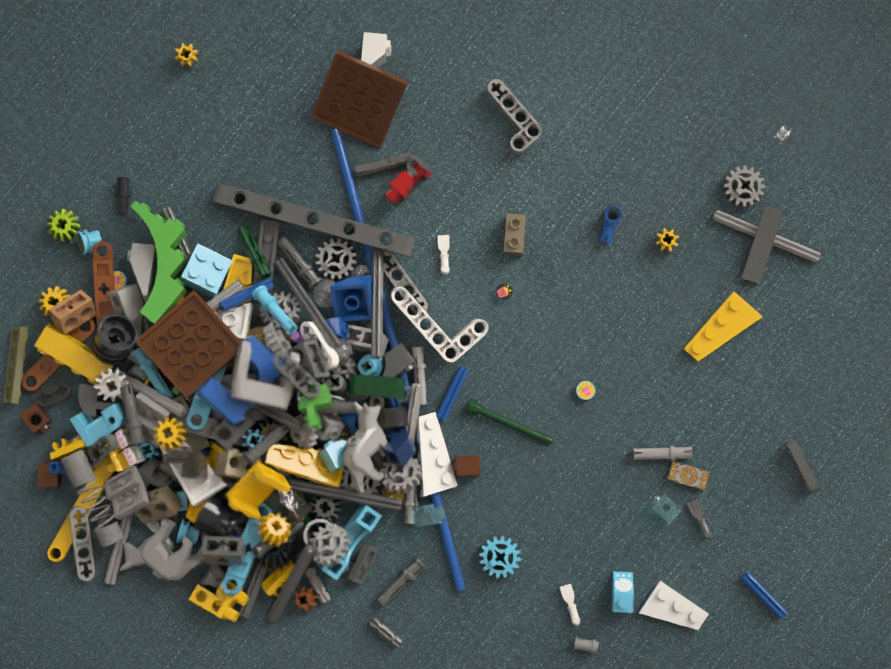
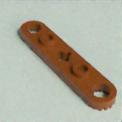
[92,241,115,325]
[22,319,96,391]

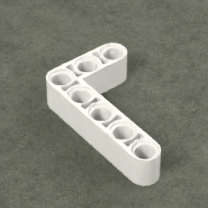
[390,287,489,362]

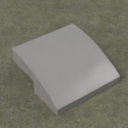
[125,392,171,447]
[104,465,149,520]

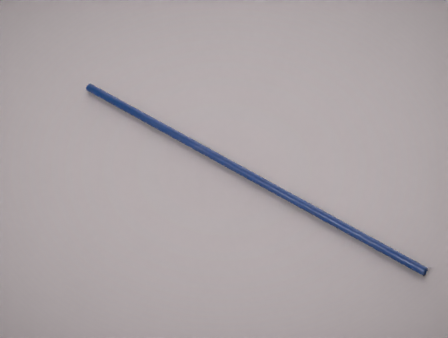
[330,129,466,591]

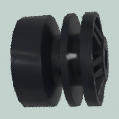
[90,314,137,365]

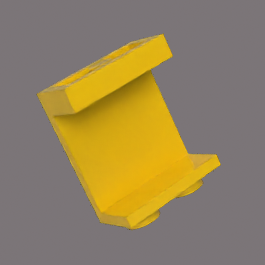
[226,462,291,521]

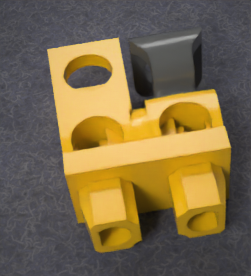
[189,568,250,622]

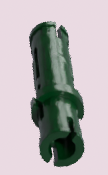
[237,225,272,280]

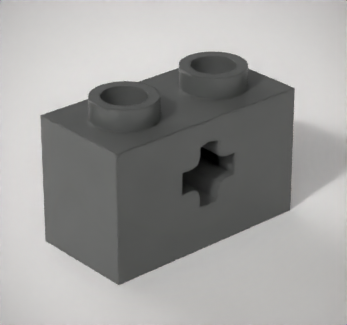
[201,536,247,565]

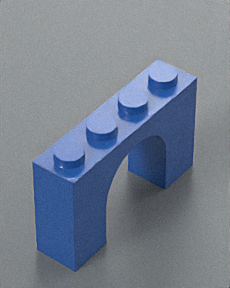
[196,335,284,426]

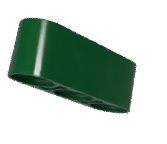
[349,374,405,398]

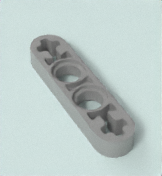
[383,251,428,314]
[69,506,95,581]

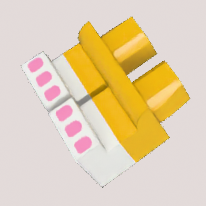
[105,428,145,473]

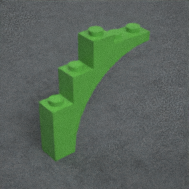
[130,201,187,324]

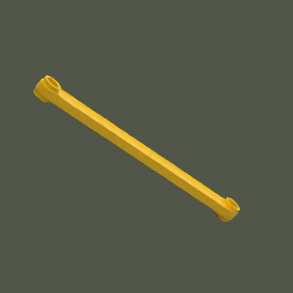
[47,378,151,562]

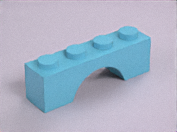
[318,504,382,580]

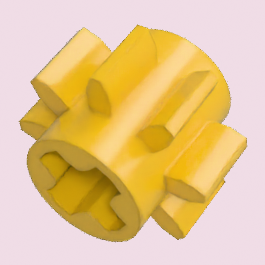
[175,43,199,67]
[655,228,679,252]

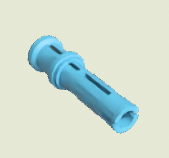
[252,285,297,335]
[131,348,174,398]

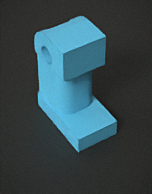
[70,402,127,447]

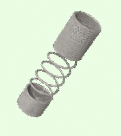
[61,449,124,548]

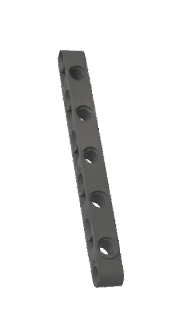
[212,183,416,257]

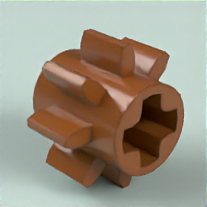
[293,586,318,612]

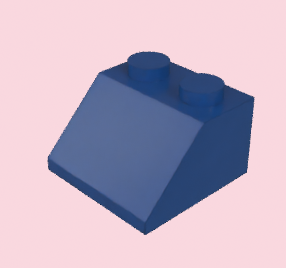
[330,275,372,321]

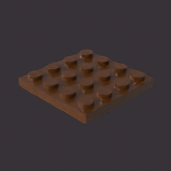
[311,50,408,148]
[135,290,241,399]

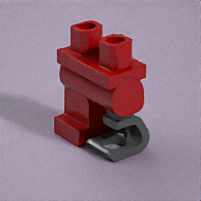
[385,157,432,205]

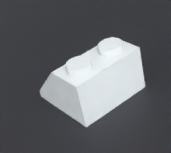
[361,32,391,68]

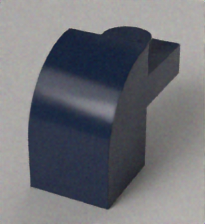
[382,428,416,467]

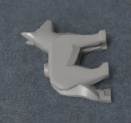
[343,402,388,494]
[120,518,203,581]

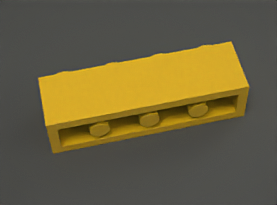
[34,323,114,385]

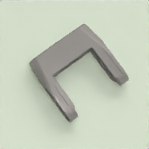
[231,340,299,410]

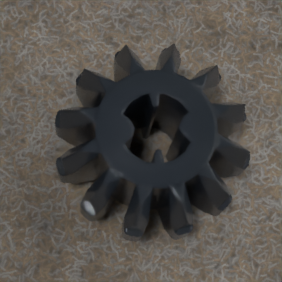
[258,543,291,571]

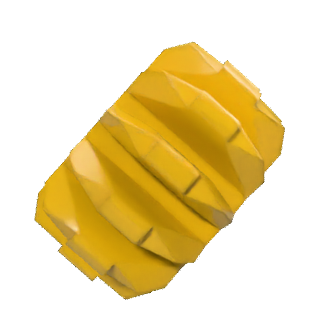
[39,286,70,318]
[153,417,187,451]
[258,513,291,547]

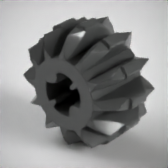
[309,496,342,523]

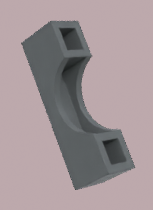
[344,343,416,407]

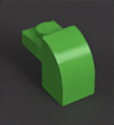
[298,384,333,431]

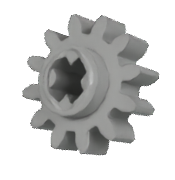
[94,366,129,402]
[289,414,319,450]

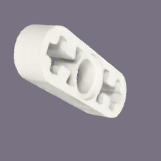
[300,321,339,369]

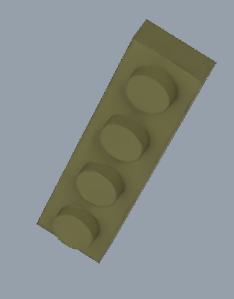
[3,326,28,404]

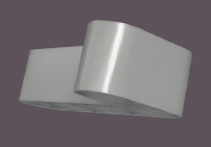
[487,79,542,155]

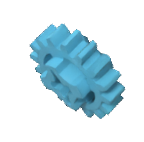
[479,536,521,578]

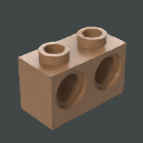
[49,290,96,335]

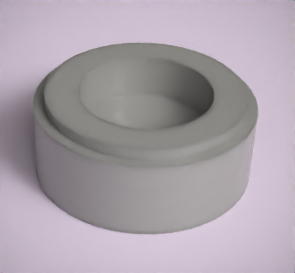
[129,365,148,383]

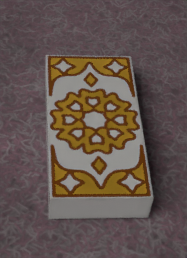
[667,461,710,490]

